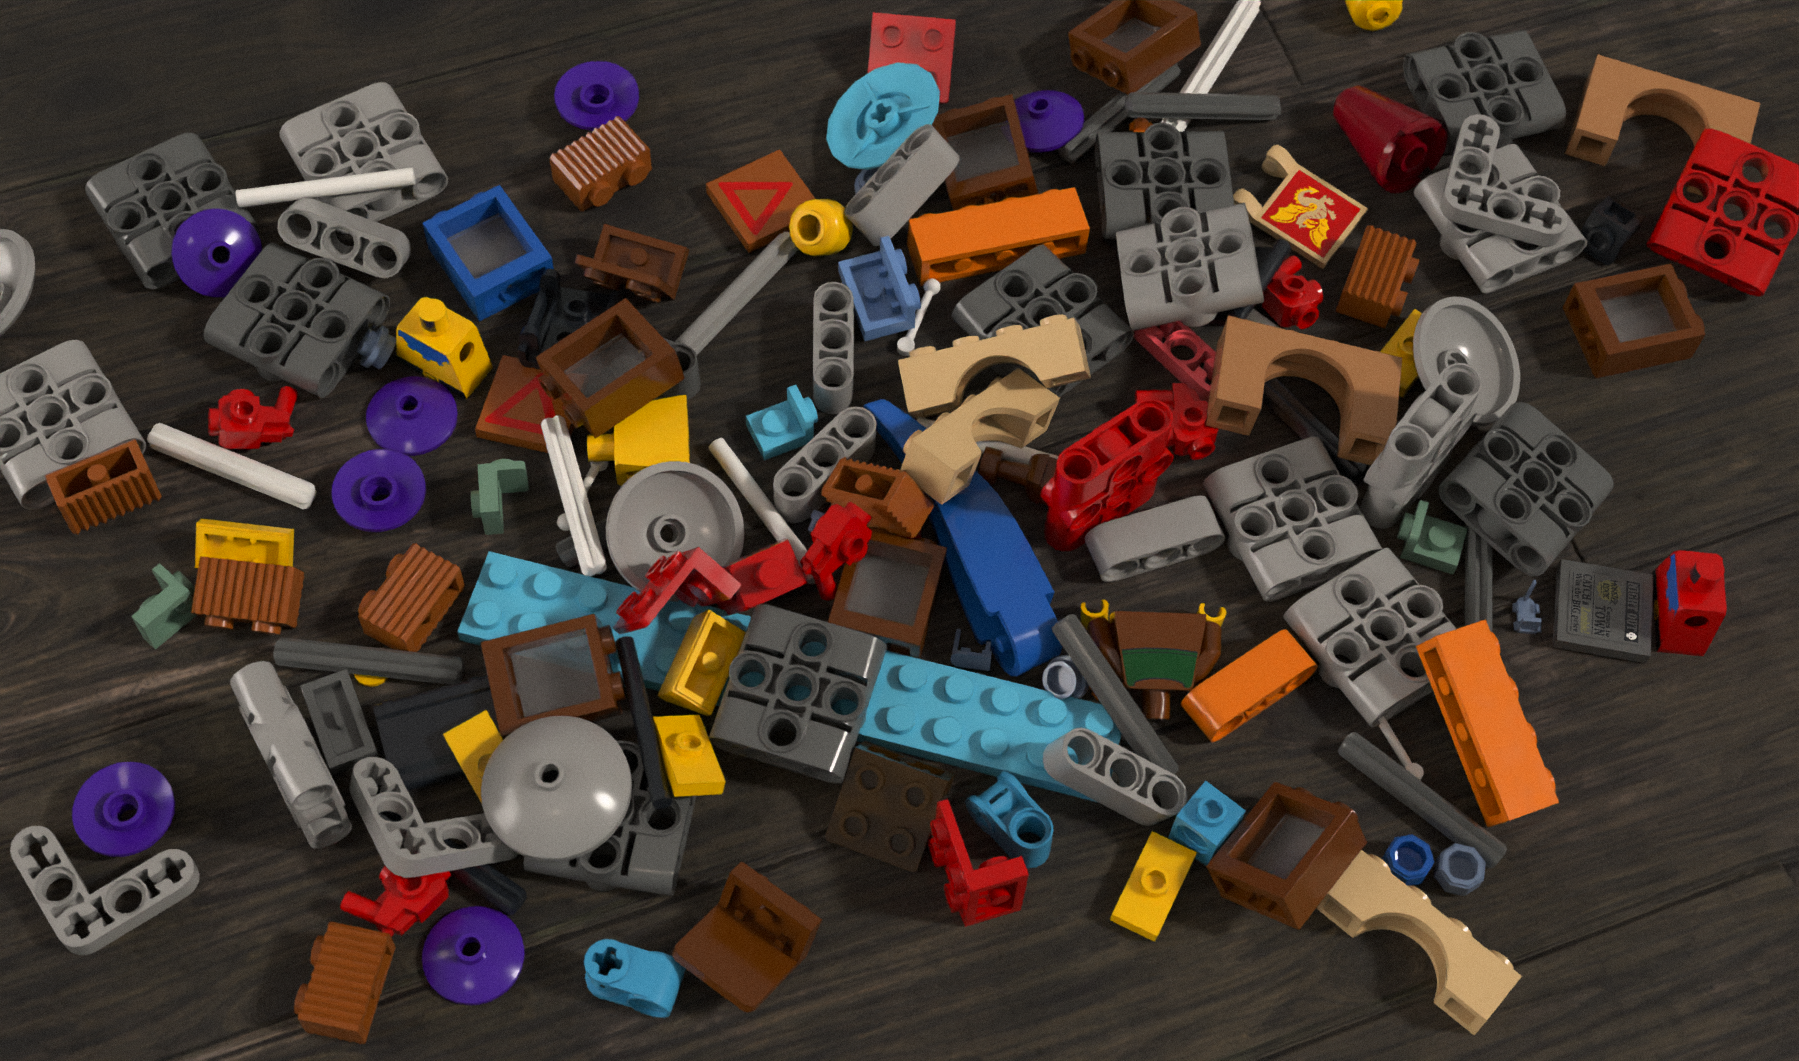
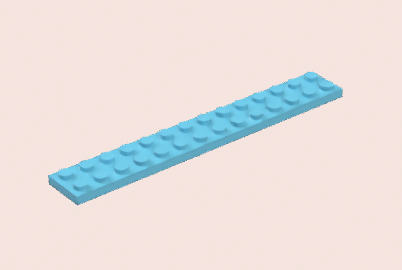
[457,551,1121,803]

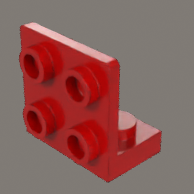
[868,13,956,104]
[613,547,742,634]
[928,799,1029,927]

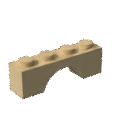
[898,314,1091,419]
[900,368,1060,505]
[1316,850,1522,1036]

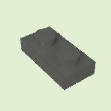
[300,669,379,776]

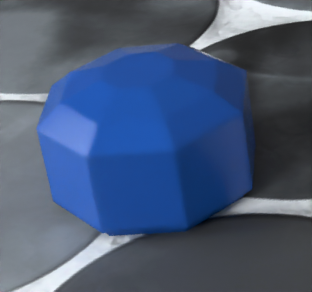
[1382,835,1434,886]

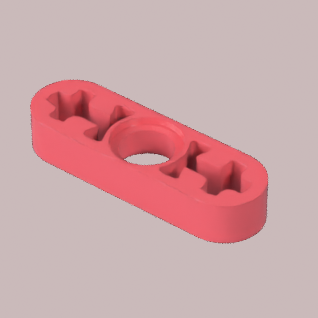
[1134,321,1216,403]

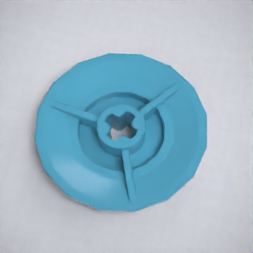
[826,63,940,170]

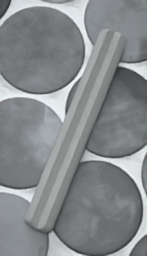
[675,231,799,356]

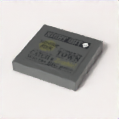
[1553,559,1653,663]

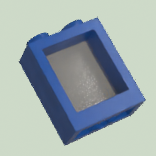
[423,185,554,322]

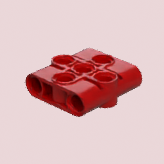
[1647,128,1799,297]
[1040,399,1174,551]

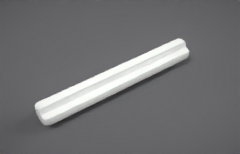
[541,415,607,576]
[147,423,317,509]

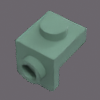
[471,459,529,535]

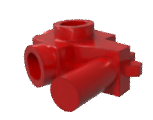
[1262,255,1323,329]
[1135,383,1219,460]
[208,386,298,449]
[800,501,872,600]
[340,866,451,937]

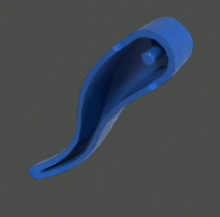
[863,399,1062,676]

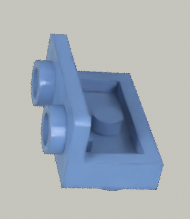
[838,235,921,341]

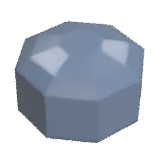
[1434,843,1486,896]

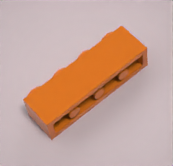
[907,187,1090,286]
[1416,619,1559,828]

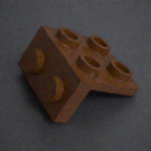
[574,224,689,303]
[672,861,822,1012]

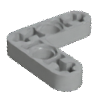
[1440,114,1568,247]
[349,757,518,878]
[10,826,200,955]

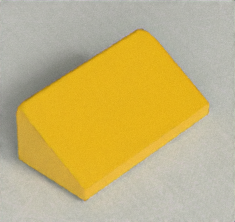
[657,609,746,716]

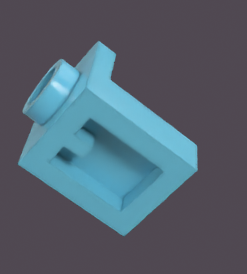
[746,385,818,460]

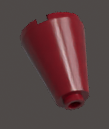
[1333,85,1448,194]

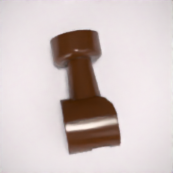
[978,446,1057,505]

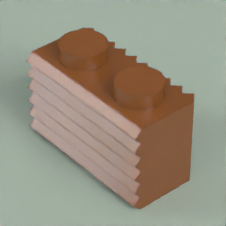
[550,116,652,212]
[1335,225,1420,328]
[45,439,162,535]
[821,457,934,538]
[358,543,465,652]
[191,556,304,635]
[294,921,396,1044]

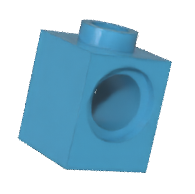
[1168,781,1246,866]

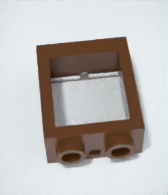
[1068,0,1201,95]
[932,94,1039,211]
[1562,264,1706,379]
[536,298,685,439]
[828,527,947,659]
[481,614,627,739]
[1206,782,1367,930]

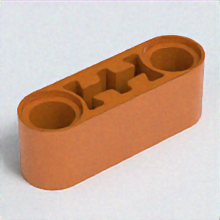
[1181,629,1318,742]

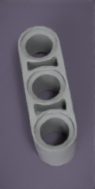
[844,124,959,246]
[277,198,411,278]
[813,282,854,414]
[773,406,876,523]
[1084,496,1225,582]
[1043,728,1187,826]

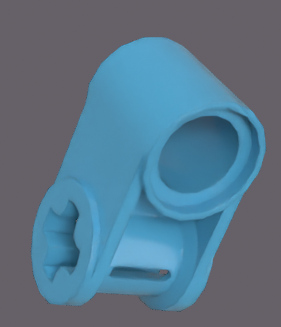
[965,771,1054,868]
[584,939,686,1018]

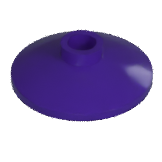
[554,61,639,131]
[1001,90,1084,152]
[171,208,262,297]
[366,376,458,456]
[332,449,426,532]
[72,762,175,857]
[422,906,525,1006]

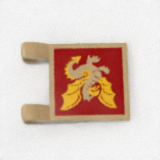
[1233,145,1368,269]

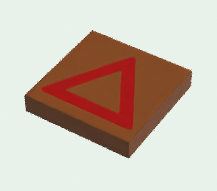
[706,149,815,253]
[475,355,590,453]

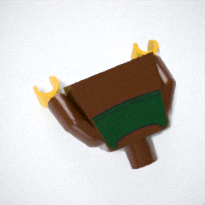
[1080,600,1227,720]

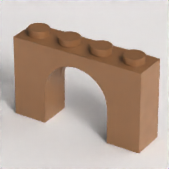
[1565,55,1760,195]
[1205,316,1402,465]

